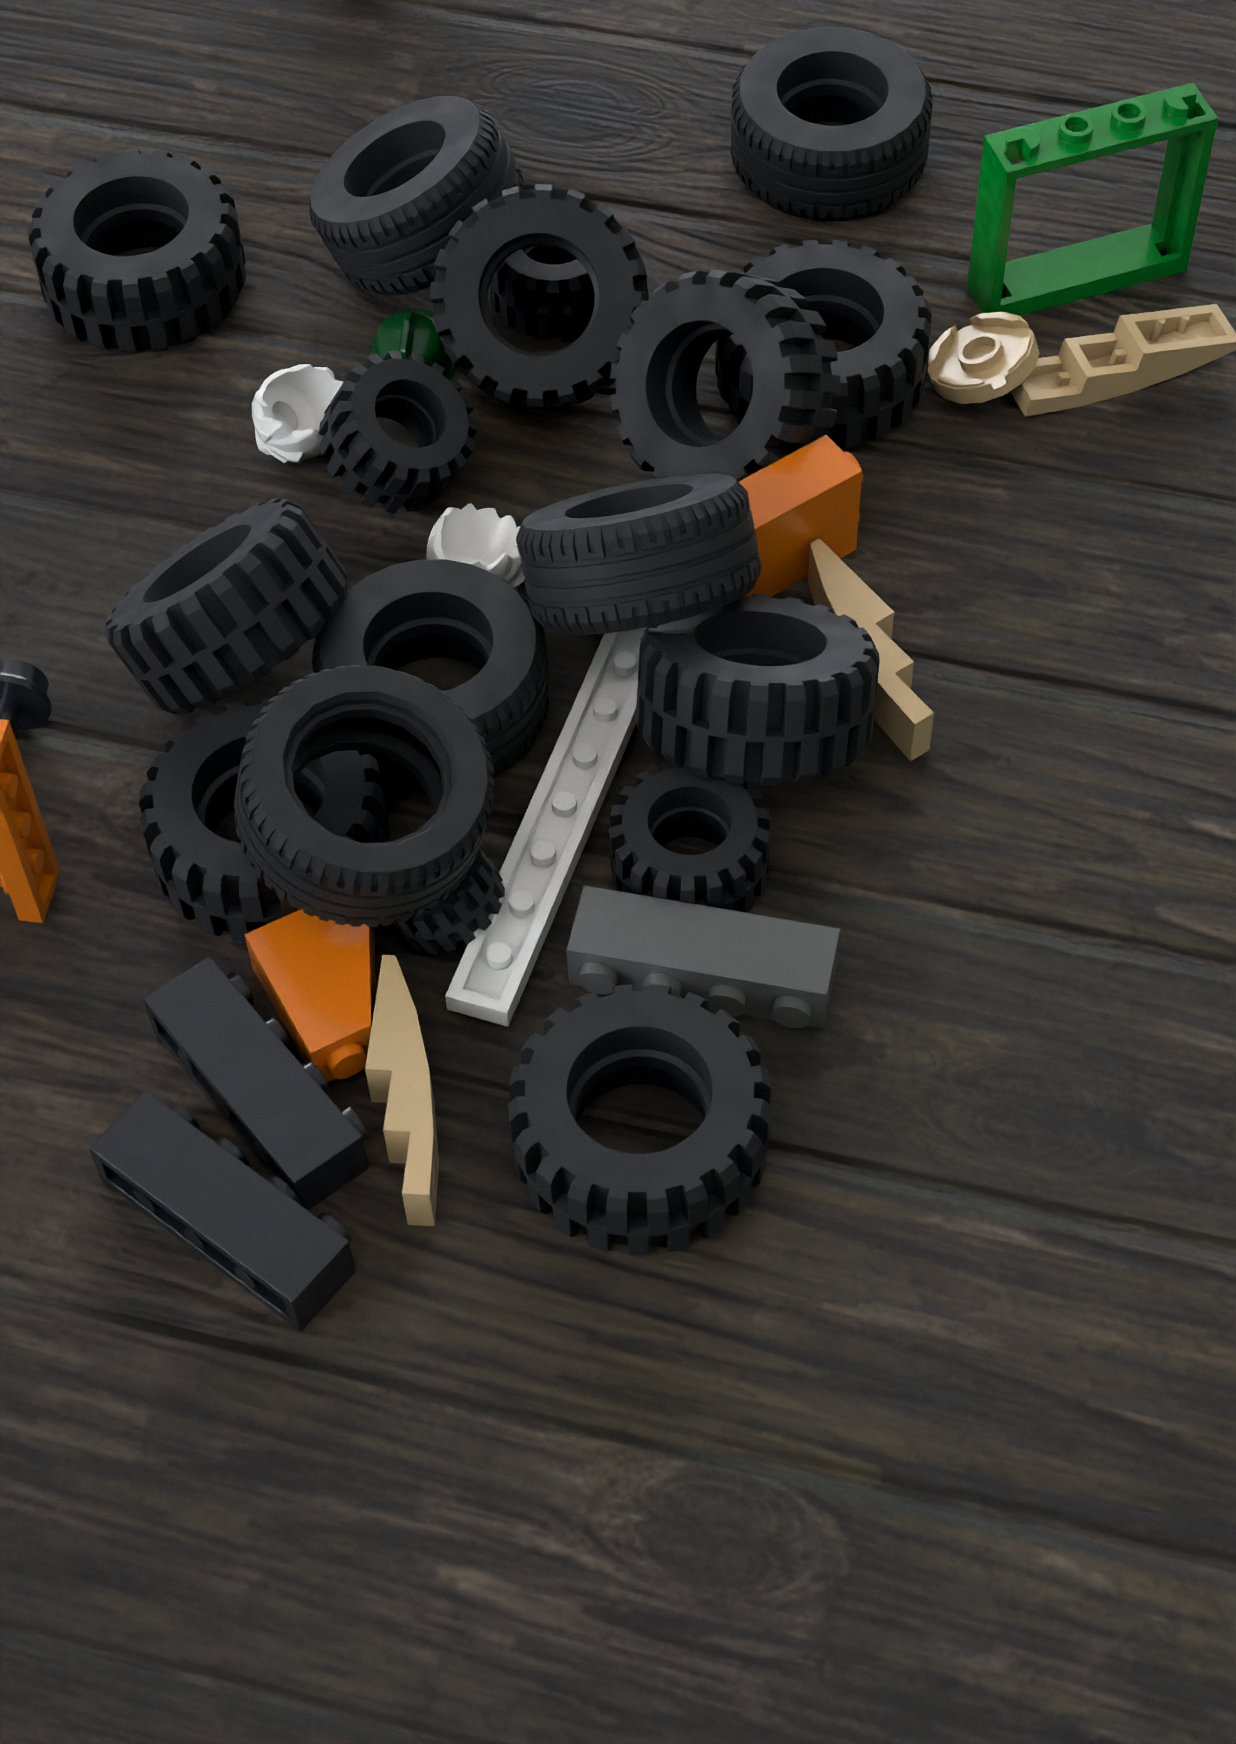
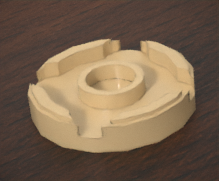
[928,312,1040,404]

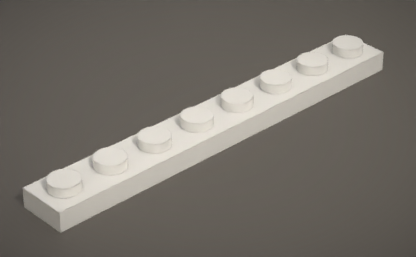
[445,627,647,1027]

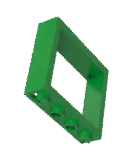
[967,83,1218,316]

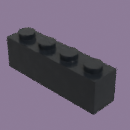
[143,956,369,1210]
[88,1091,356,1332]

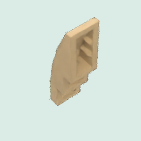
[1010,304,1236,417]
[808,538,934,762]
[365,955,439,1227]

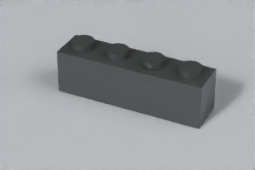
[567,886,840,1029]

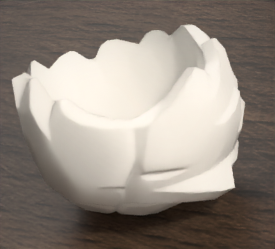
[252,364,343,463]
[426,503,525,588]

